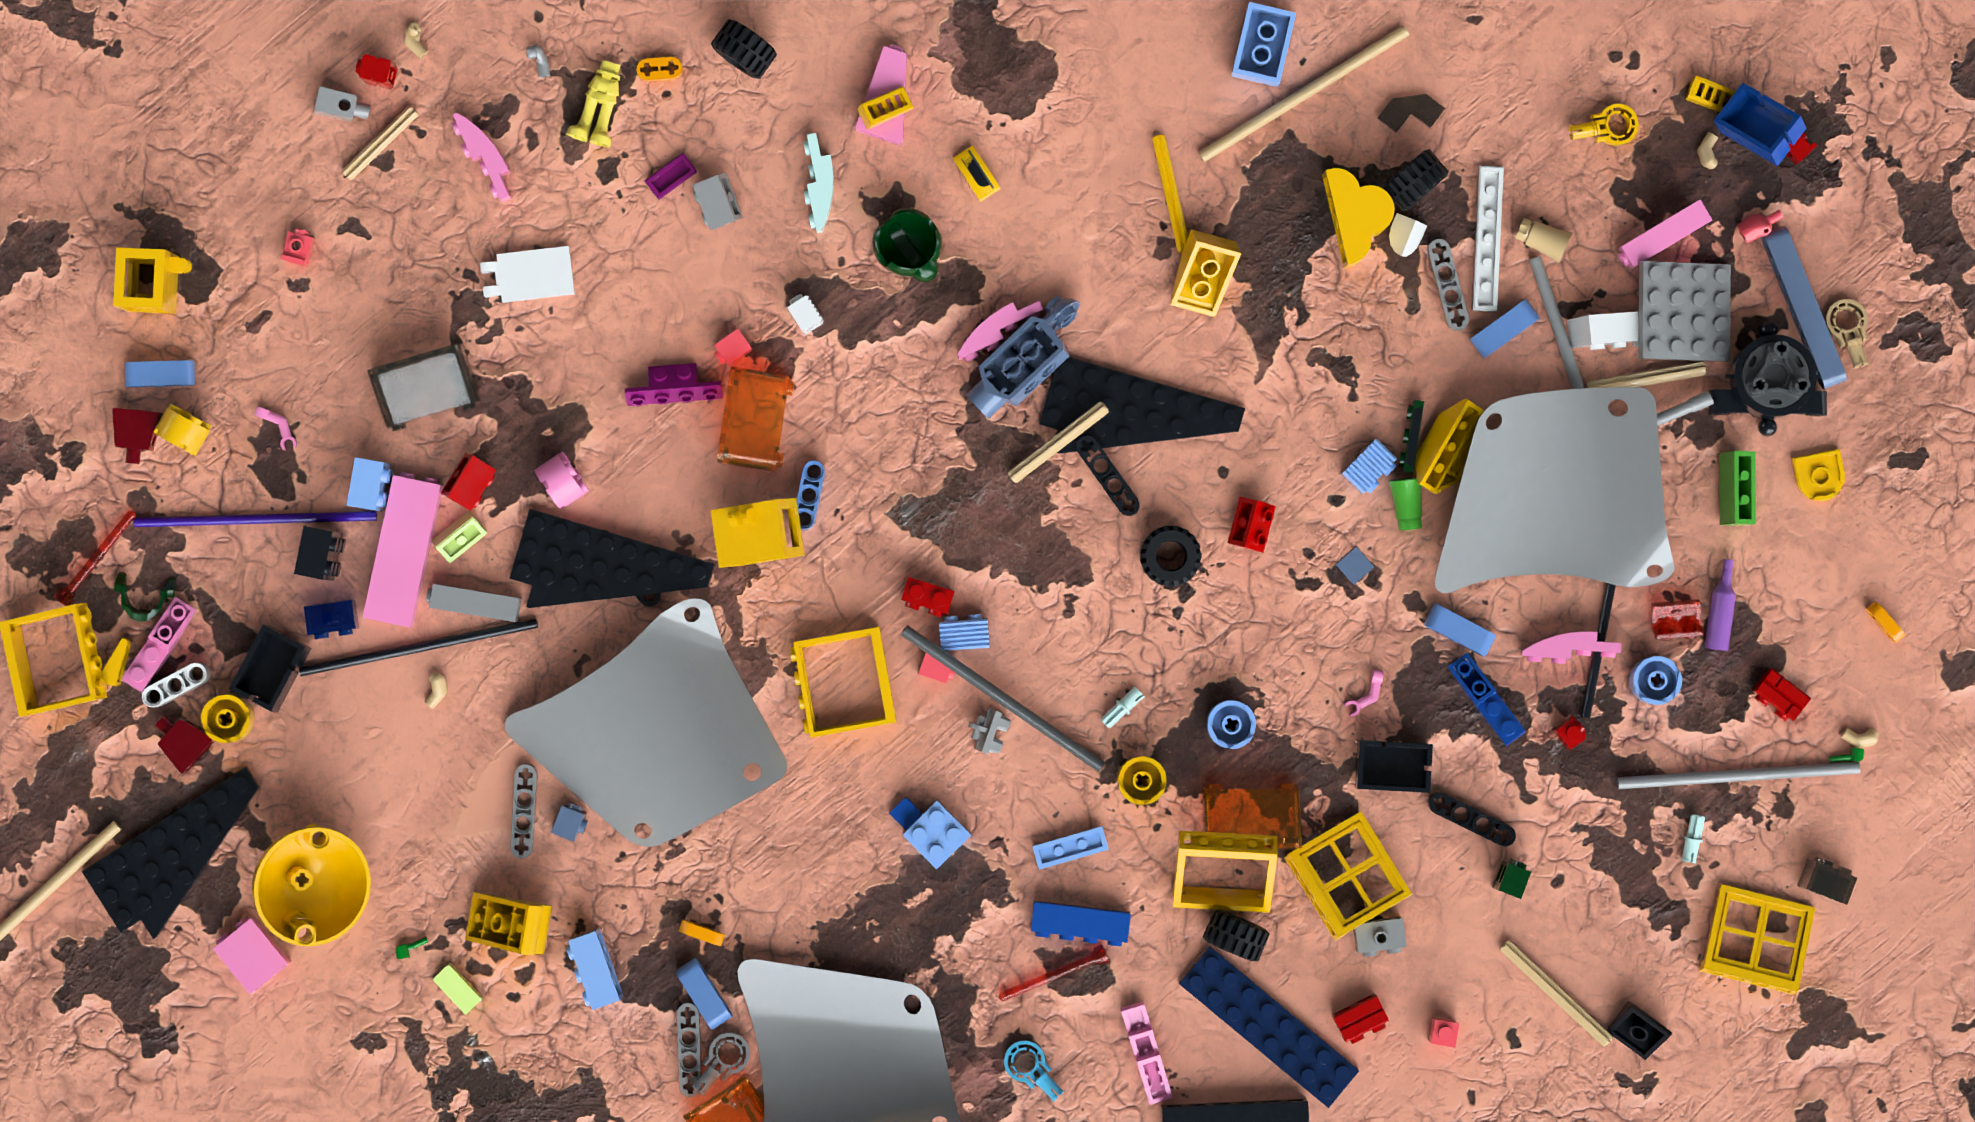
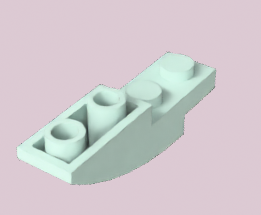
[803,133,834,234]

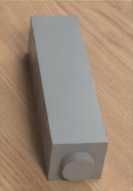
[426,584,522,622]

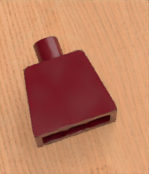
[112,408,163,464]
[155,716,215,774]

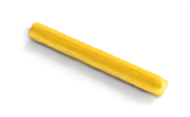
[1152,134,1188,253]

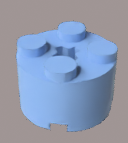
[1629,656,1682,705]
[1206,700,1256,749]

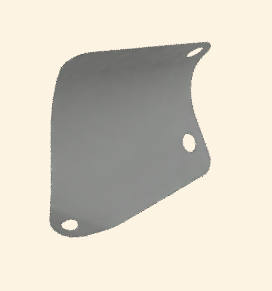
[1435,387,1675,593]
[504,598,787,847]
[737,959,960,1122]

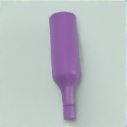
[1704,559,1736,651]

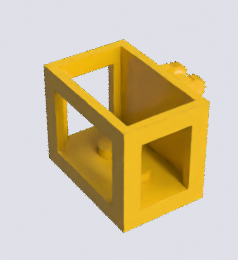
[113,247,193,314]
[710,498,805,568]

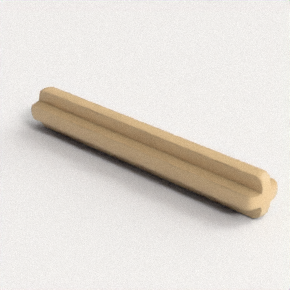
[342,106,418,180]

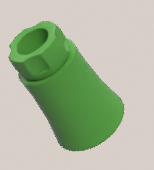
[1388,477,1422,531]

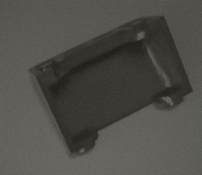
[367,344,481,432]

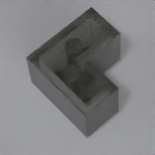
[1797,857,1857,905]

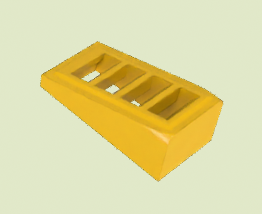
[1685,75,1736,112]
[858,86,914,130]
[102,638,132,686]

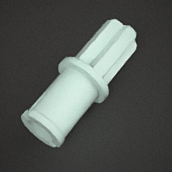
[1101,686,1145,728]
[1681,814,1705,863]

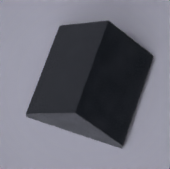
[1607,1001,1672,1060]

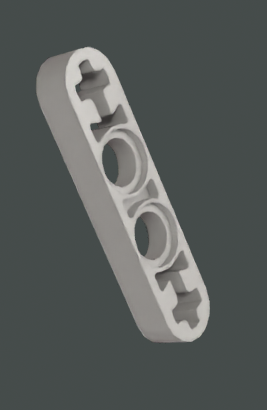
[1427,239,1469,331]
[510,764,538,859]
[677,1002,702,1098]

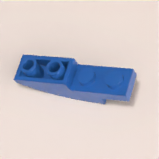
[1448,653,1526,747]

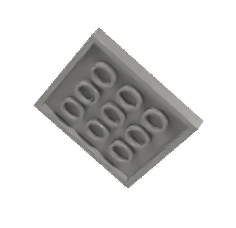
[1638,261,1731,362]

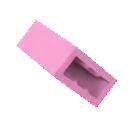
[213,917,291,994]

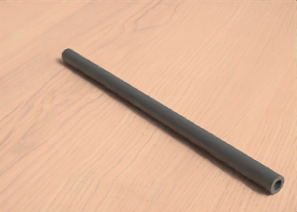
[900,625,1105,772]

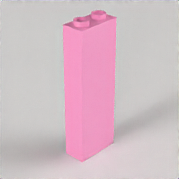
[363,472,444,628]

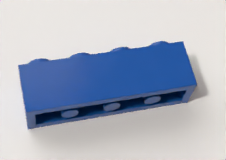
[1031,901,1131,946]

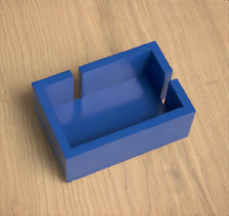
[1714,83,1807,166]

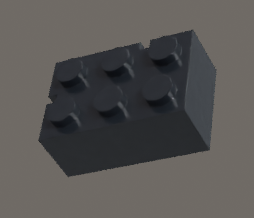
[294,526,346,581]
[229,624,312,712]
[1355,740,1433,793]

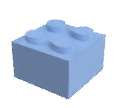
[346,457,393,512]
[902,800,971,870]

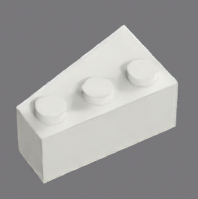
[1567,311,1639,350]

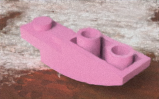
[452,113,511,202]
[957,301,1044,362]
[121,597,196,693]
[1522,632,1621,664]

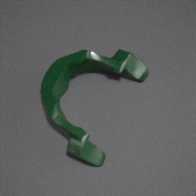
[114,572,176,621]

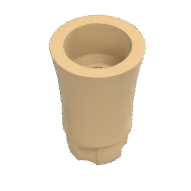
[1515,218,1573,263]

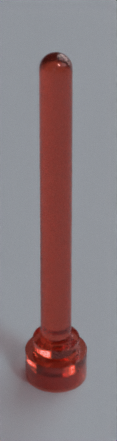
[53,510,136,606]
[998,944,1110,1001]

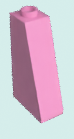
[855,44,907,147]
[1618,200,1712,269]

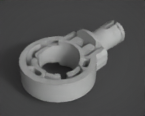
[692,1033,750,1096]

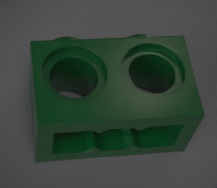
[1492,858,1531,899]

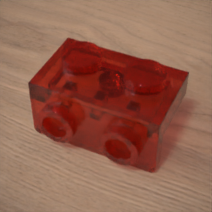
[1651,599,1703,641]

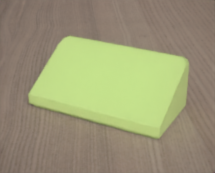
[432,511,487,563]
[432,963,483,1015]

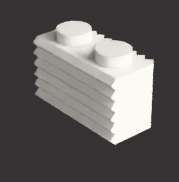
[787,294,824,335]

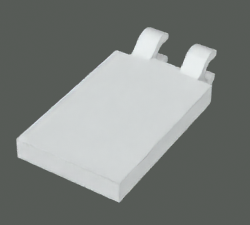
[480,246,575,303]

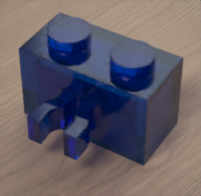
[303,600,359,640]

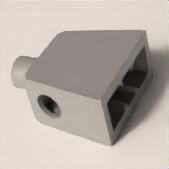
[314,86,371,122]

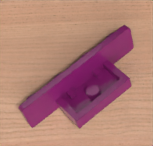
[625,363,723,406]

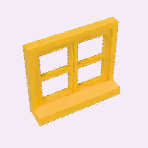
[1284,811,1412,941]
[1699,884,1815,995]

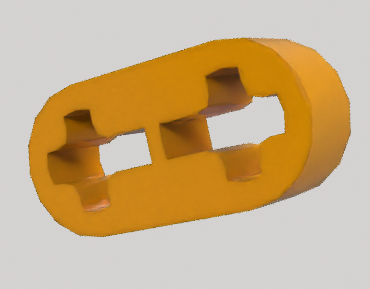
[636,57,683,82]
[1865,601,1905,644]
[678,919,725,946]

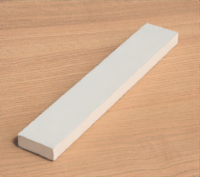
[1472,166,1504,312]

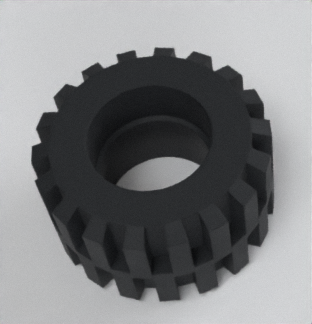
[711,19,777,79]
[1384,149,1449,211]
[1140,525,1202,586]
[1203,910,1270,961]

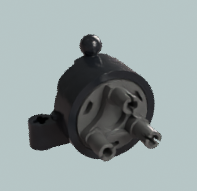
[1708,321,1827,437]

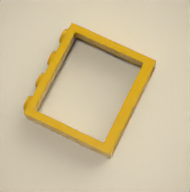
[0,603,107,717]
[790,627,897,738]
[1173,830,1277,913]

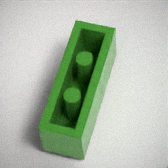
[1719,451,1756,526]

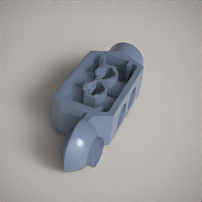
[966,296,1080,419]

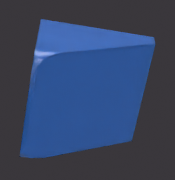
[889,796,923,830]

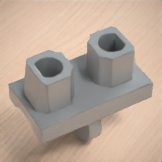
[968,708,1011,754]

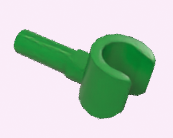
[1830,747,1864,763]
[396,937,428,959]

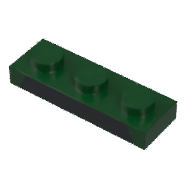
[1399,400,1424,474]

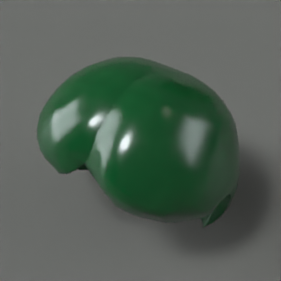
[872,208,942,282]

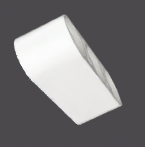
[142,663,211,707]

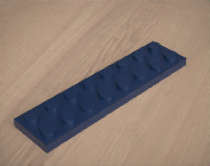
[1179,946,1359,1108]

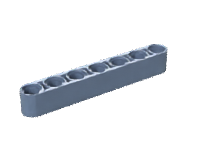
[1761,226,1847,389]

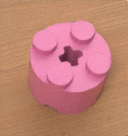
[534,451,589,509]

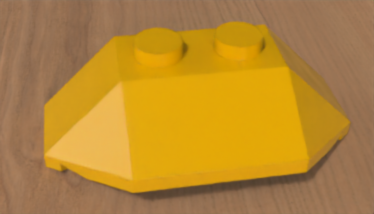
[1415,398,1484,494]

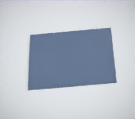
[1336,547,1374,585]

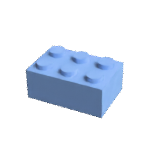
[1231,2,1296,87]
[566,928,624,1010]

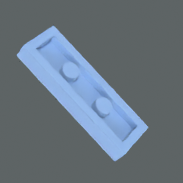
[1032,826,1109,870]

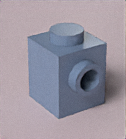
[551,802,588,842]

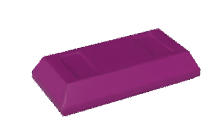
[645,153,697,200]

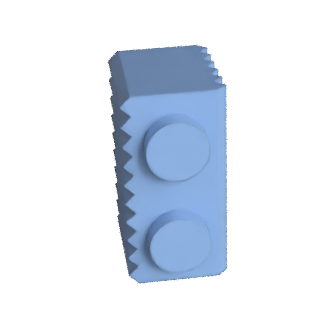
[1341,438,1397,494]
[939,614,990,651]

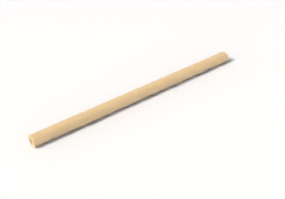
[1198,26,1409,162]
[0,821,122,941]

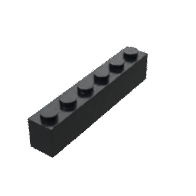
[1161,1099,1309,1122]

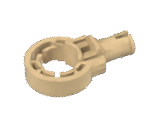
[1825,299,1869,369]

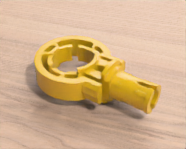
[1568,104,1639,146]

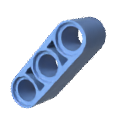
[1469,299,1540,359]
[124,360,195,387]
[797,461,825,530]
[1423,603,1496,657]
[675,957,733,1030]

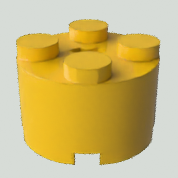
[153,403,212,456]
[201,694,255,743]
[1117,756,1167,805]

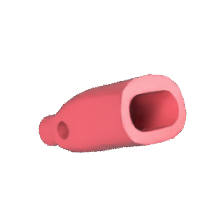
[1736,210,1784,243]

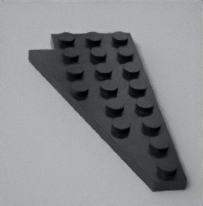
[1039,357,1245,454]
[509,509,715,608]
[82,767,260,939]

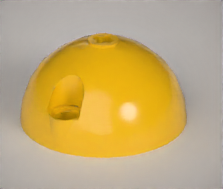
[252,823,371,946]

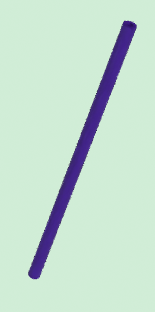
[134,511,377,527]

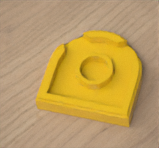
[1791,448,1845,501]

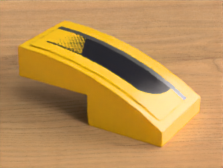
[952,145,1001,202]

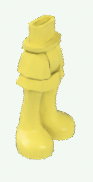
[566,60,621,148]

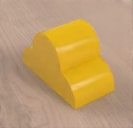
[1322,168,1394,269]
[465,892,552,955]

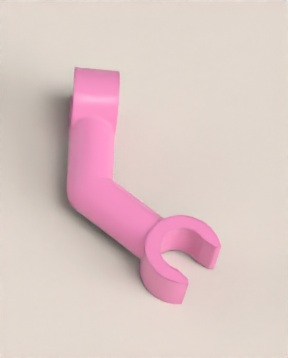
[254,406,297,451]
[1344,669,1384,716]

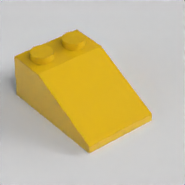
[1170,229,1241,317]

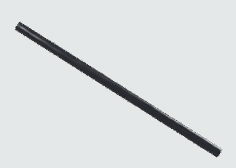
[1581,583,1616,719]
[299,619,538,677]

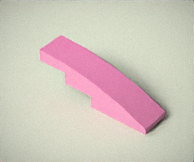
[1120,1001,1173,1105]

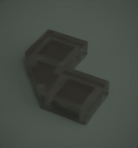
[1377,94,1445,133]

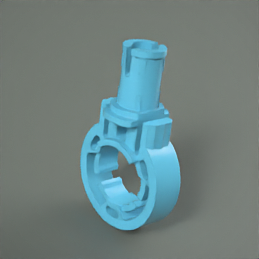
[1004,1041,1064,1102]

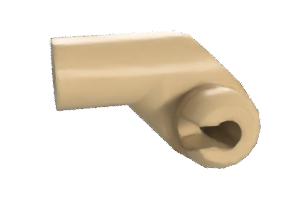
[404,22,428,59]
[1697,132,1718,169]
[424,672,447,709]
[1841,727,1879,748]

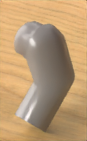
[526,44,550,78]

